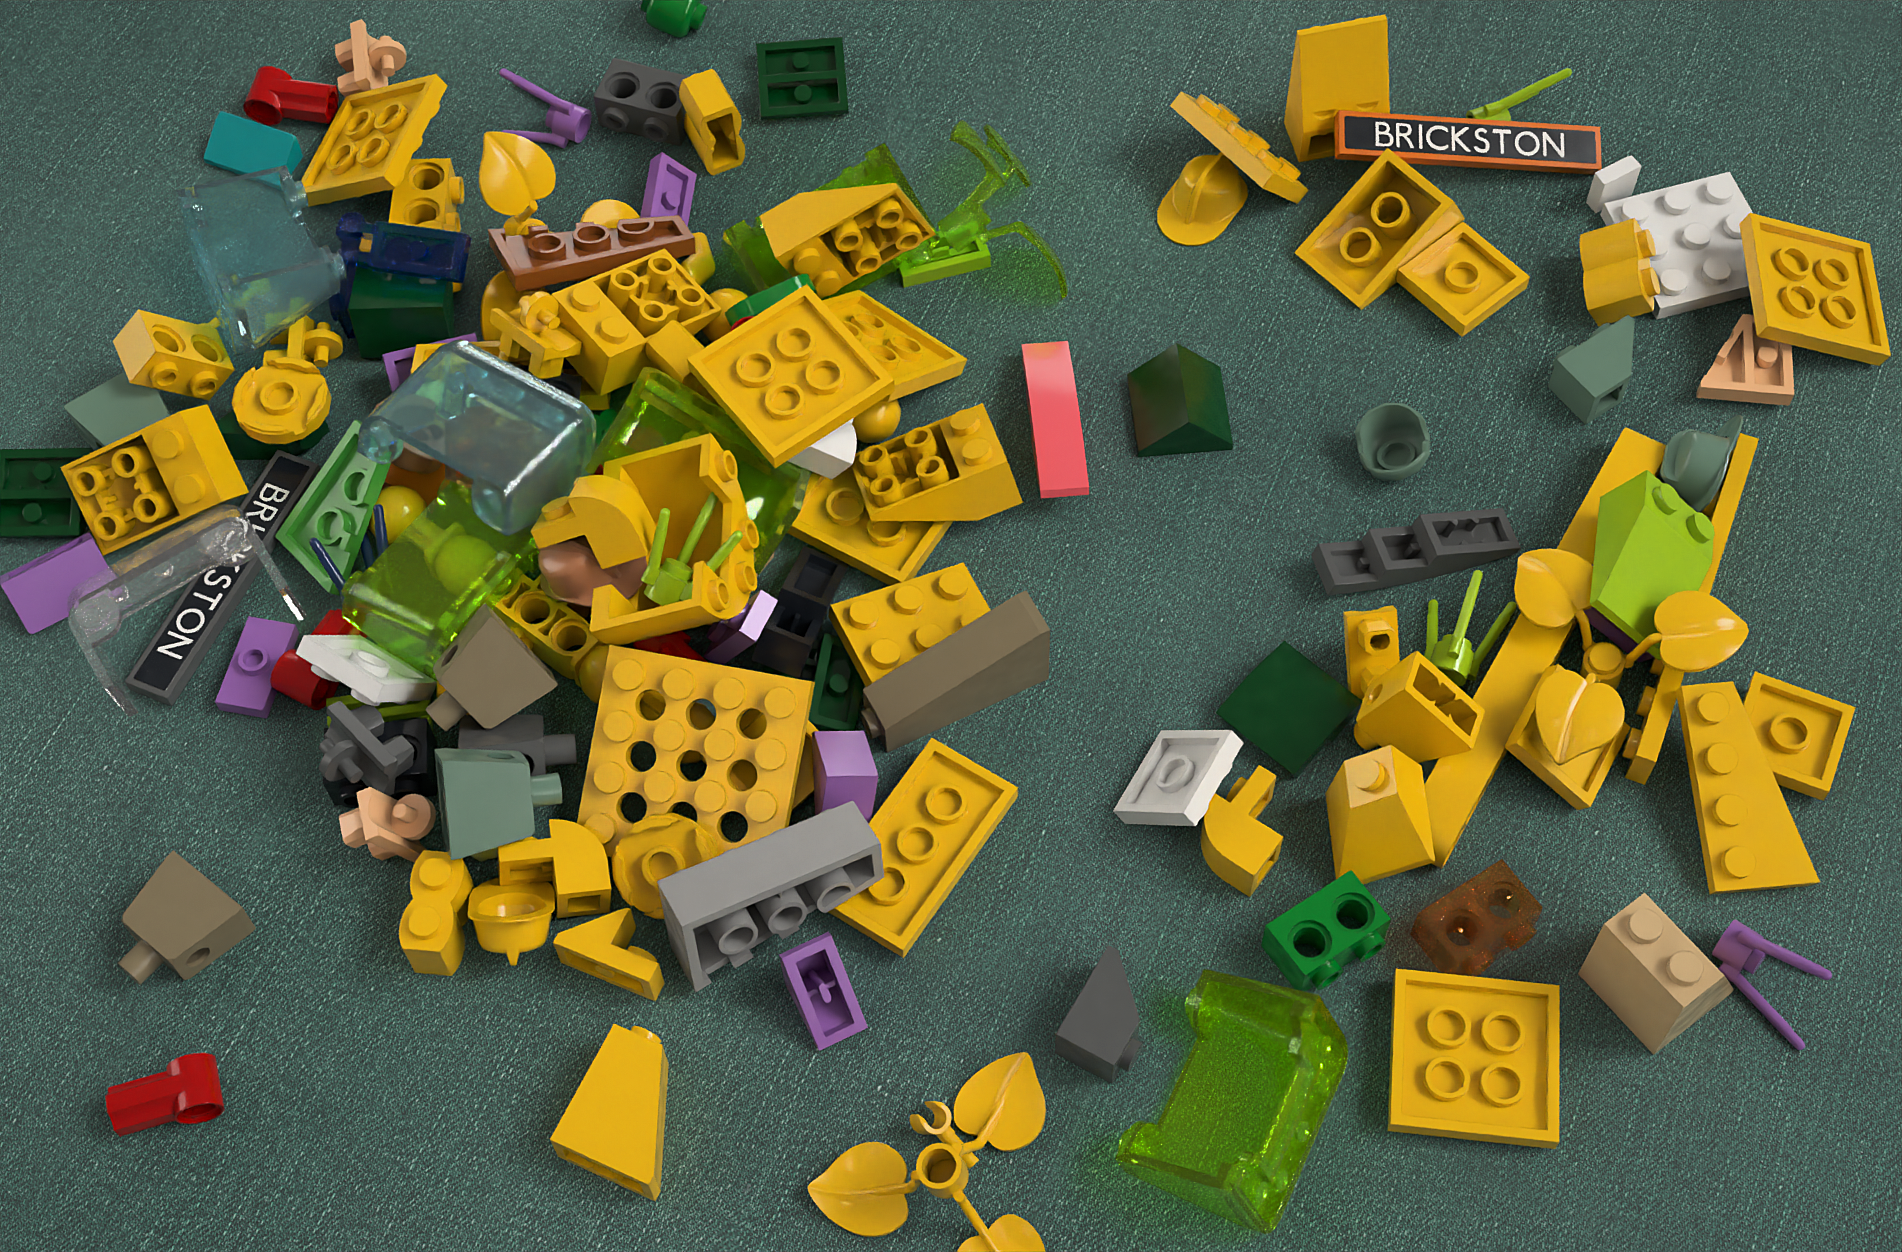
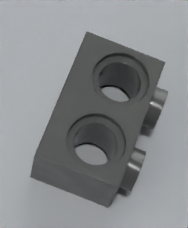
[593,58,690,146]

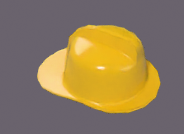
[1157,152,1248,246]
[468,878,555,966]

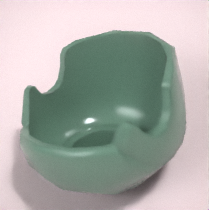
[1355,403,1431,481]

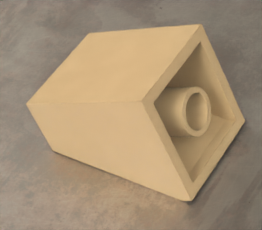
[1578,893,1734,1055]

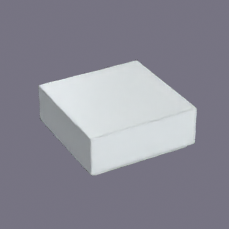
[1586,155,1641,213]

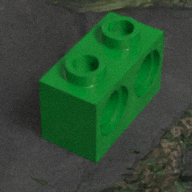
[1261,870,1391,995]

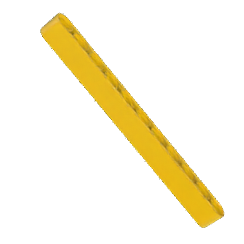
[1424,427,1666,869]

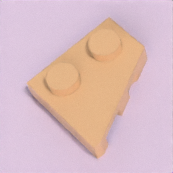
[1696,314,1794,406]

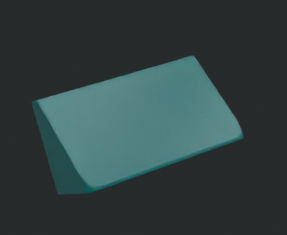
[203,111,304,188]

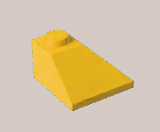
[1325,745,1435,885]

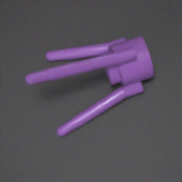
[499,68,592,149]
[1712,919,1832,1050]

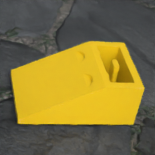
[1284,14,1390,162]
[759,183,936,299]
[551,248,722,396]
[851,403,1023,521]
[60,404,249,556]

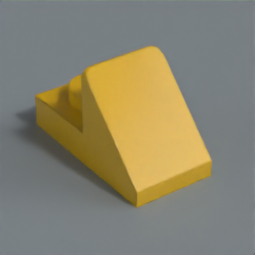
[553,908,665,1002]

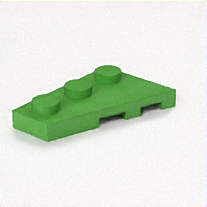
[275,419,396,596]

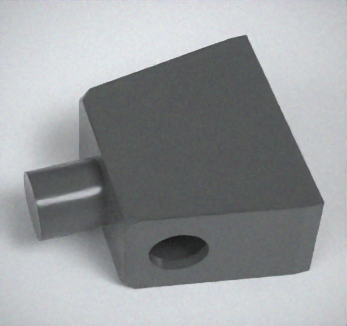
[458,714,577,776]

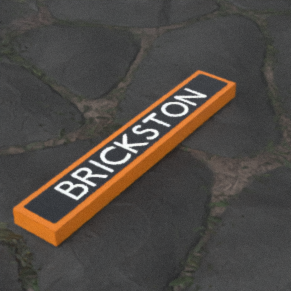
[1334,110,1602,175]

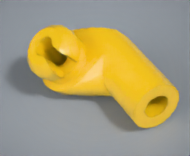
[680,232,716,286]

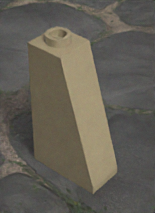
[859,590,1050,753]

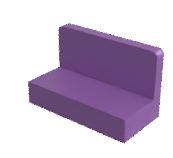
[0,532,120,634]

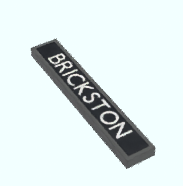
[124,449,321,707]

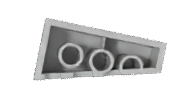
[657,800,884,993]

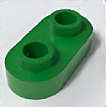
[725,274,817,327]

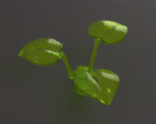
[937,120,1068,301]

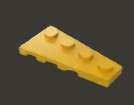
[1676,681,1820,895]

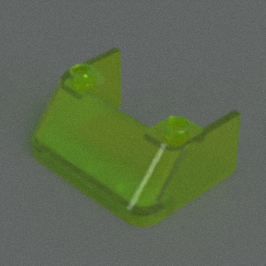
[584,367,811,575]

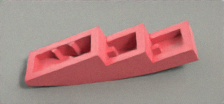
[1021,341,1089,499]

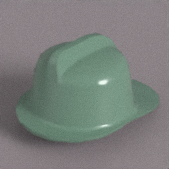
[1660,415,1743,512]

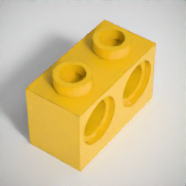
[389,158,464,239]
[113,309,235,401]

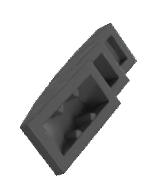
[1311,508,1521,596]

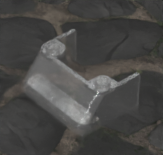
[67,504,307,717]

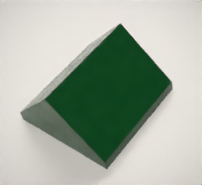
[348,262,455,358]
[1127,343,1233,457]

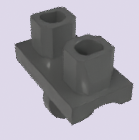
[319,701,414,796]

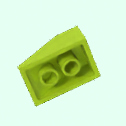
[1590,470,1715,660]

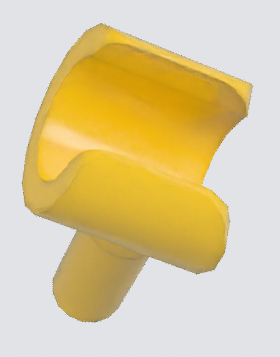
[910,1101,979,1169]

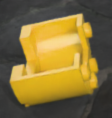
[590,433,759,646]

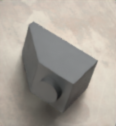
[1055,945,1143,1084]

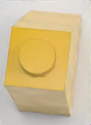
[550,1024,669,1201]

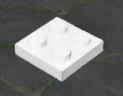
[295,635,437,706]
[1113,730,1243,826]

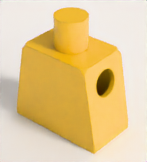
[1354,650,1485,763]

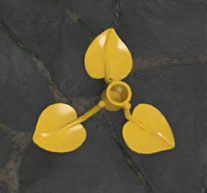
[479,131,640,341]
[1514,548,1749,766]
[807,1052,1046,1252]

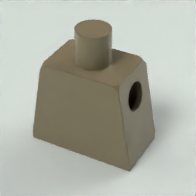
[426,603,558,732]
[117,850,256,985]

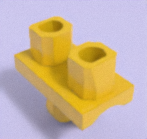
[489,291,583,379]
[263,298,343,368]
[1343,605,1400,701]

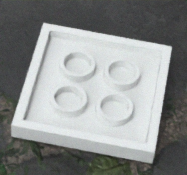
[1600,172,1753,320]

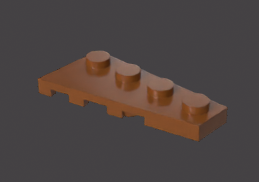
[488,215,696,292]

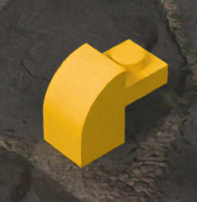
[530,475,656,569]
[1200,765,1283,897]
[497,819,611,918]

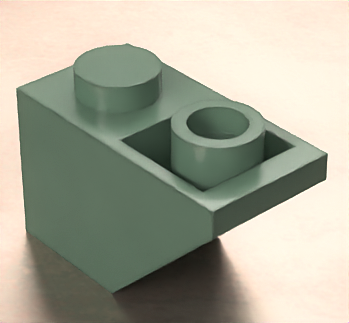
[1548,315,1635,425]

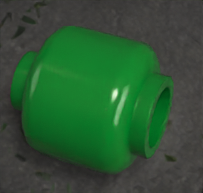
[640,0,708,38]

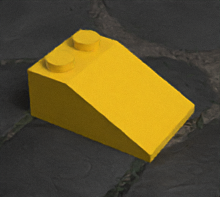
[1294,148,1465,310]

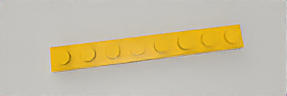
[1622,433,1759,785]

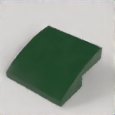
[756,37,849,120]
[0,448,95,539]
[760,633,865,731]
[1216,641,1362,778]

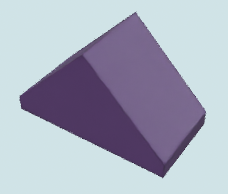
[812,731,879,823]
[779,932,868,1051]

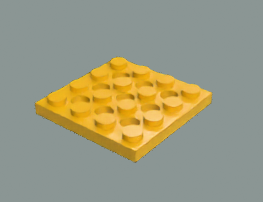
[577,645,815,857]

